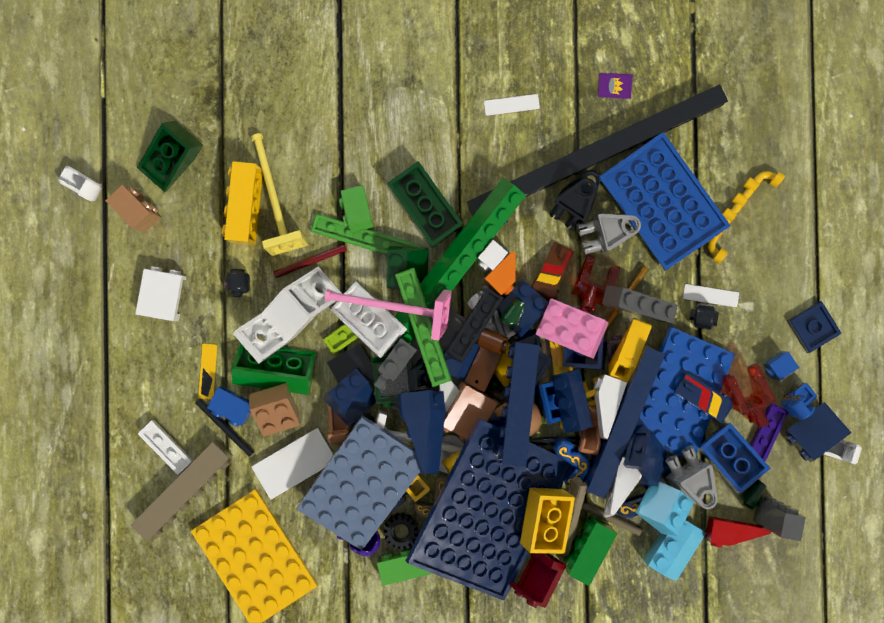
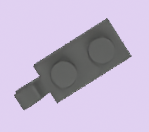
[374,338,417,390]

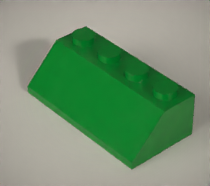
[231,343,317,395]

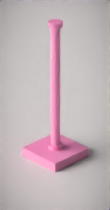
[325,289,452,340]

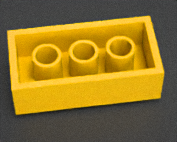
[222,161,263,246]

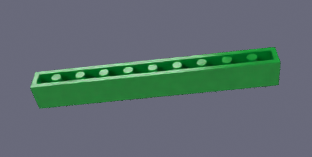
[395,178,526,344]

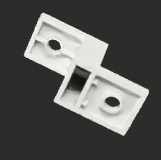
[233,267,342,363]

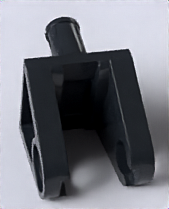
[549,170,601,231]

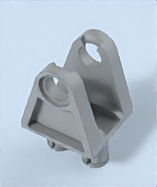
[577,214,641,255]
[665,446,718,509]

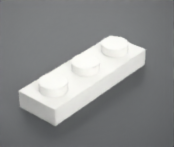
[138,420,194,475]

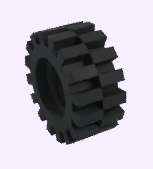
[383,513,418,550]

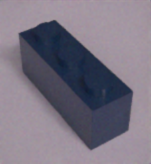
[551,369,593,433]

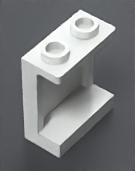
[135,266,186,321]

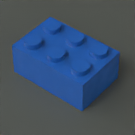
[698,423,771,494]

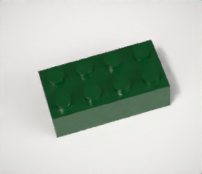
[387,161,463,248]

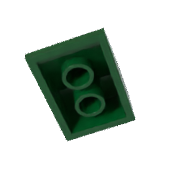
[137,121,203,192]

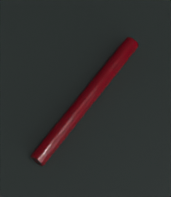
[273,244,347,278]

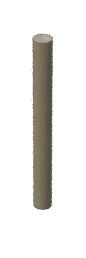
[581,501,642,536]

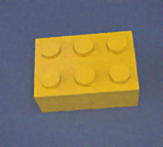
[520,488,575,554]

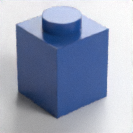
[763,351,799,381]

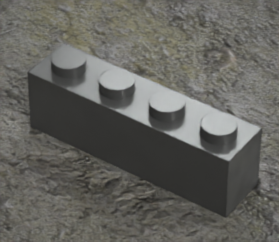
[602,285,678,324]
[753,496,806,541]

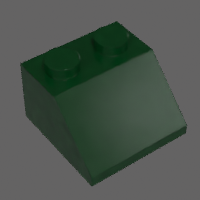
[387,246,429,289]

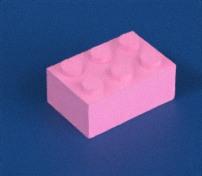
[536,299,608,359]

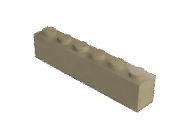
[131,440,233,541]

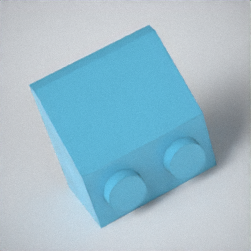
[636,482,694,536]

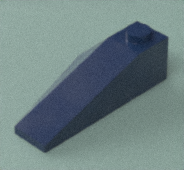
[398,390,446,474]

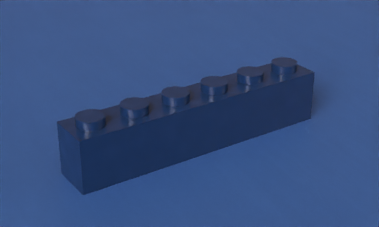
[497,342,540,467]

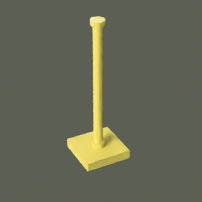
[251,133,309,256]

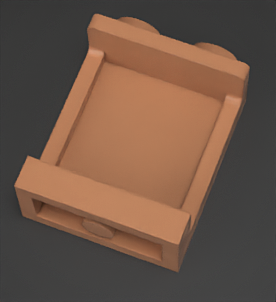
[444,380,498,442]

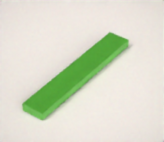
[310,214,425,255]
[395,268,452,387]

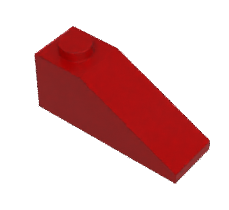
[705,516,771,548]

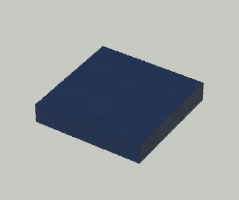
[787,301,842,353]

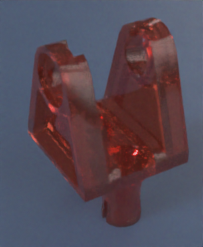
[571,254,620,314]
[722,363,776,427]

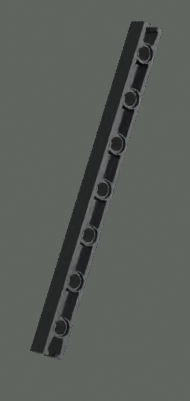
[467,84,728,217]

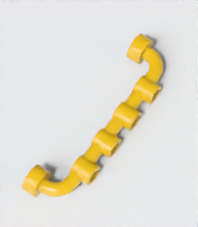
[708,171,785,264]

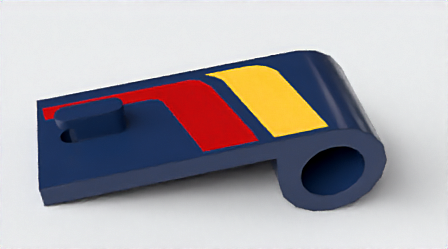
[674,372,734,424]

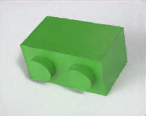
[339,185,374,233]

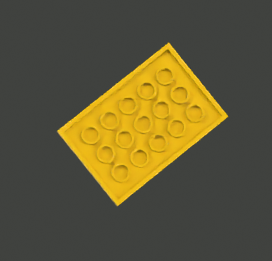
[191,488,318,623]

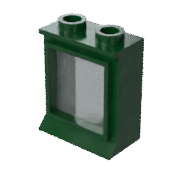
[371,356,415,407]

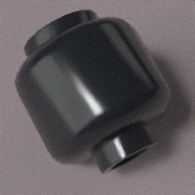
[224,269,250,298]
[689,303,719,330]

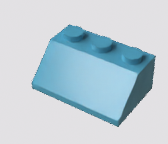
[643,520,707,581]

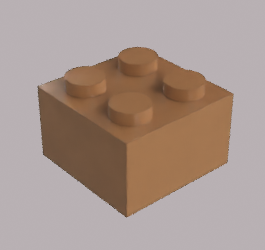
[105,184,161,233]
[249,383,300,437]

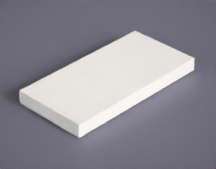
[330,281,407,358]
[252,427,334,500]

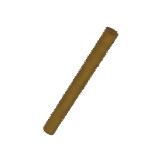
[606,265,649,332]

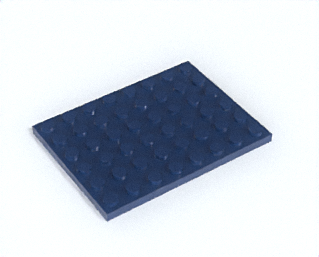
[405,417,572,601]

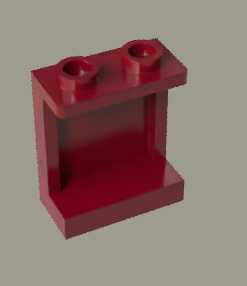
[509,550,567,608]

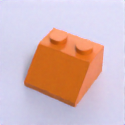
[483,251,516,296]

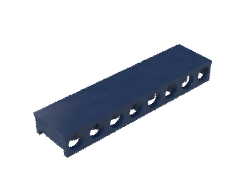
[583,345,665,499]

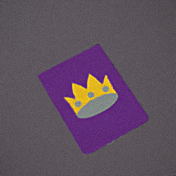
[598,73,632,99]

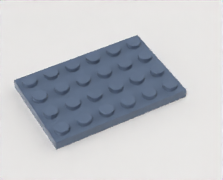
[297,415,420,550]

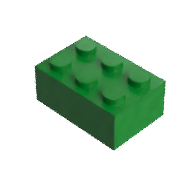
[563,515,617,586]

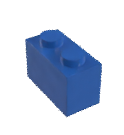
[207,386,251,427]

